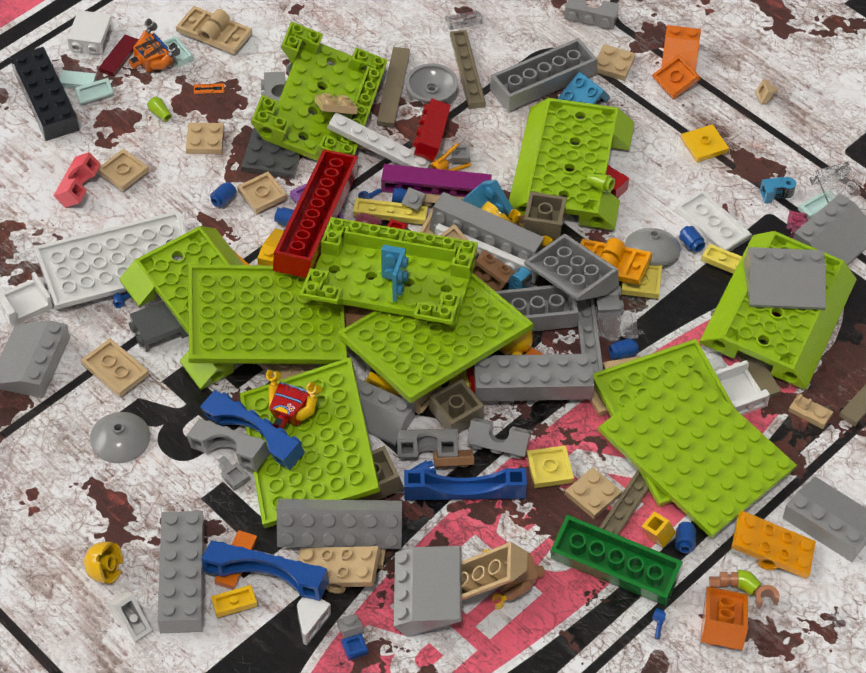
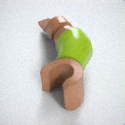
[709,570,780,609]

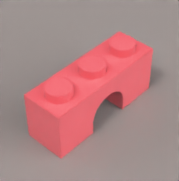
[53,152,101,208]

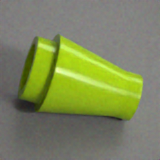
[147,96,172,122]
[586,173,615,193]

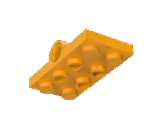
[580,238,653,285]
[731,511,816,579]

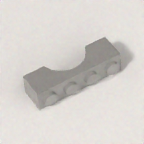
[186,418,269,471]

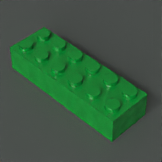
[550,515,683,606]

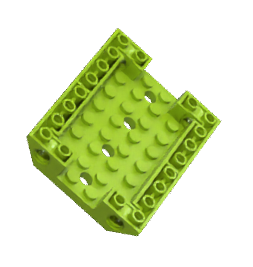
[699,231,857,390]

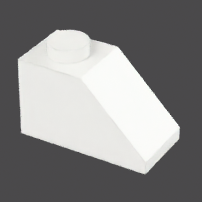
[107,591,152,642]
[297,597,331,646]

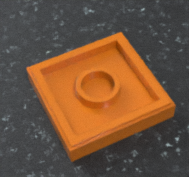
[652,55,701,100]

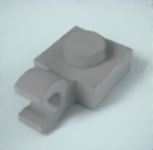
[218,456,250,491]

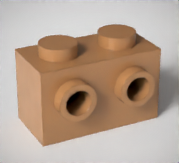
[473,250,514,291]

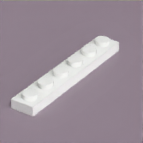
[327,112,431,168]
[435,223,538,283]

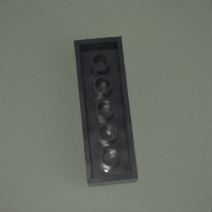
[10,46,79,141]

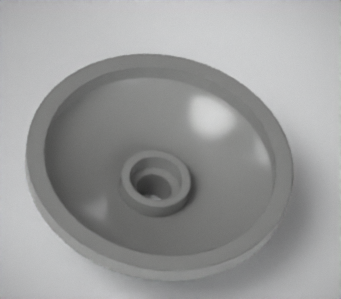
[406,63,458,104]
[625,228,681,266]
[90,412,150,463]

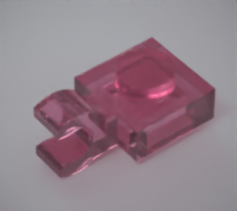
[786,211,808,239]

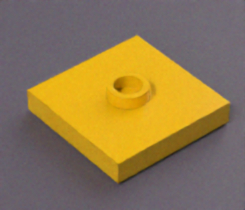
[681,124,729,162]

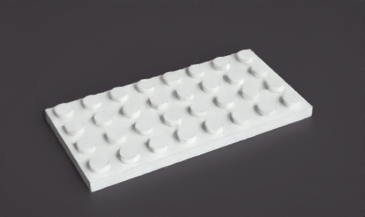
[34,211,187,310]

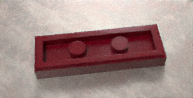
[99,35,139,77]

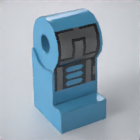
[760,177,796,204]
[508,267,532,290]

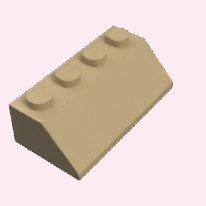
[462,542,528,600]

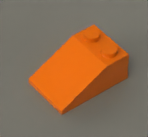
[661,25,701,71]
[701,586,748,650]

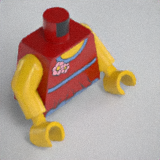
[266,370,322,429]

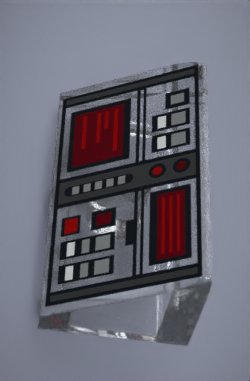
[445,11,483,30]

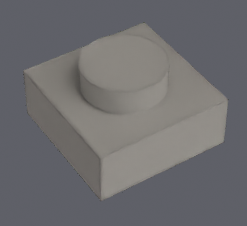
[452,145,470,163]
[401,188,426,212]
[336,614,364,639]

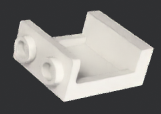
[67,10,113,55]
[0,272,53,327]
[715,360,770,415]

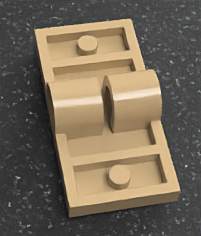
[176,6,252,55]
[298,546,381,594]

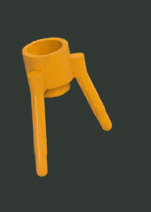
[430,143,471,171]

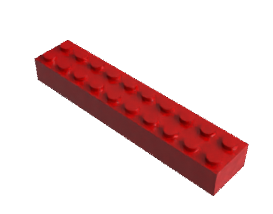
[273,149,358,278]

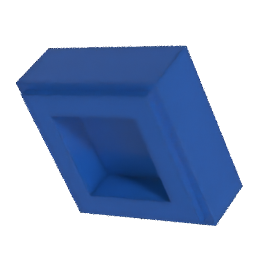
[341,633,368,661]

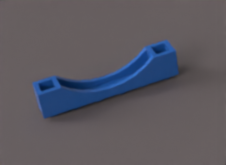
[200,390,305,471]
[404,468,527,500]
[201,540,329,601]

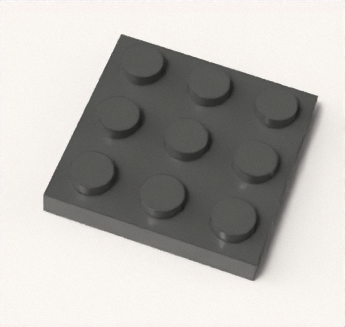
[241,128,306,179]

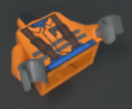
[129,18,180,72]

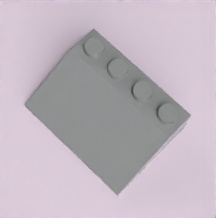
[793,193,866,266]
[524,234,619,301]
[744,247,826,310]
[0,320,70,398]
[782,477,866,562]
[394,546,462,637]

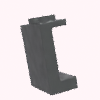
[128,301,189,352]

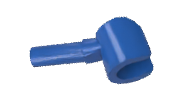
[358,188,382,199]
[113,293,131,308]
[652,608,666,639]

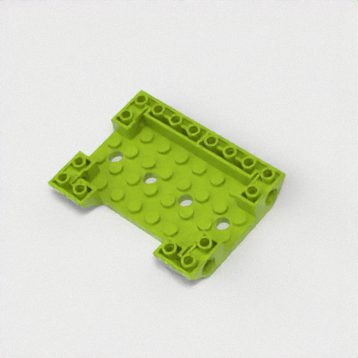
[251,21,388,161]
[507,98,635,230]
[299,217,478,325]
[119,226,244,390]

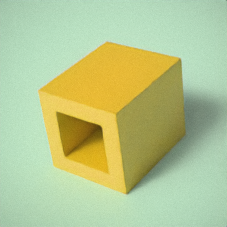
[641,511,676,548]

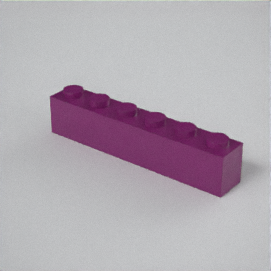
[381,164,492,197]

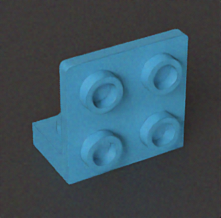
[558,72,610,118]
[462,180,513,214]
[381,245,409,302]

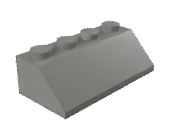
[356,377,415,446]

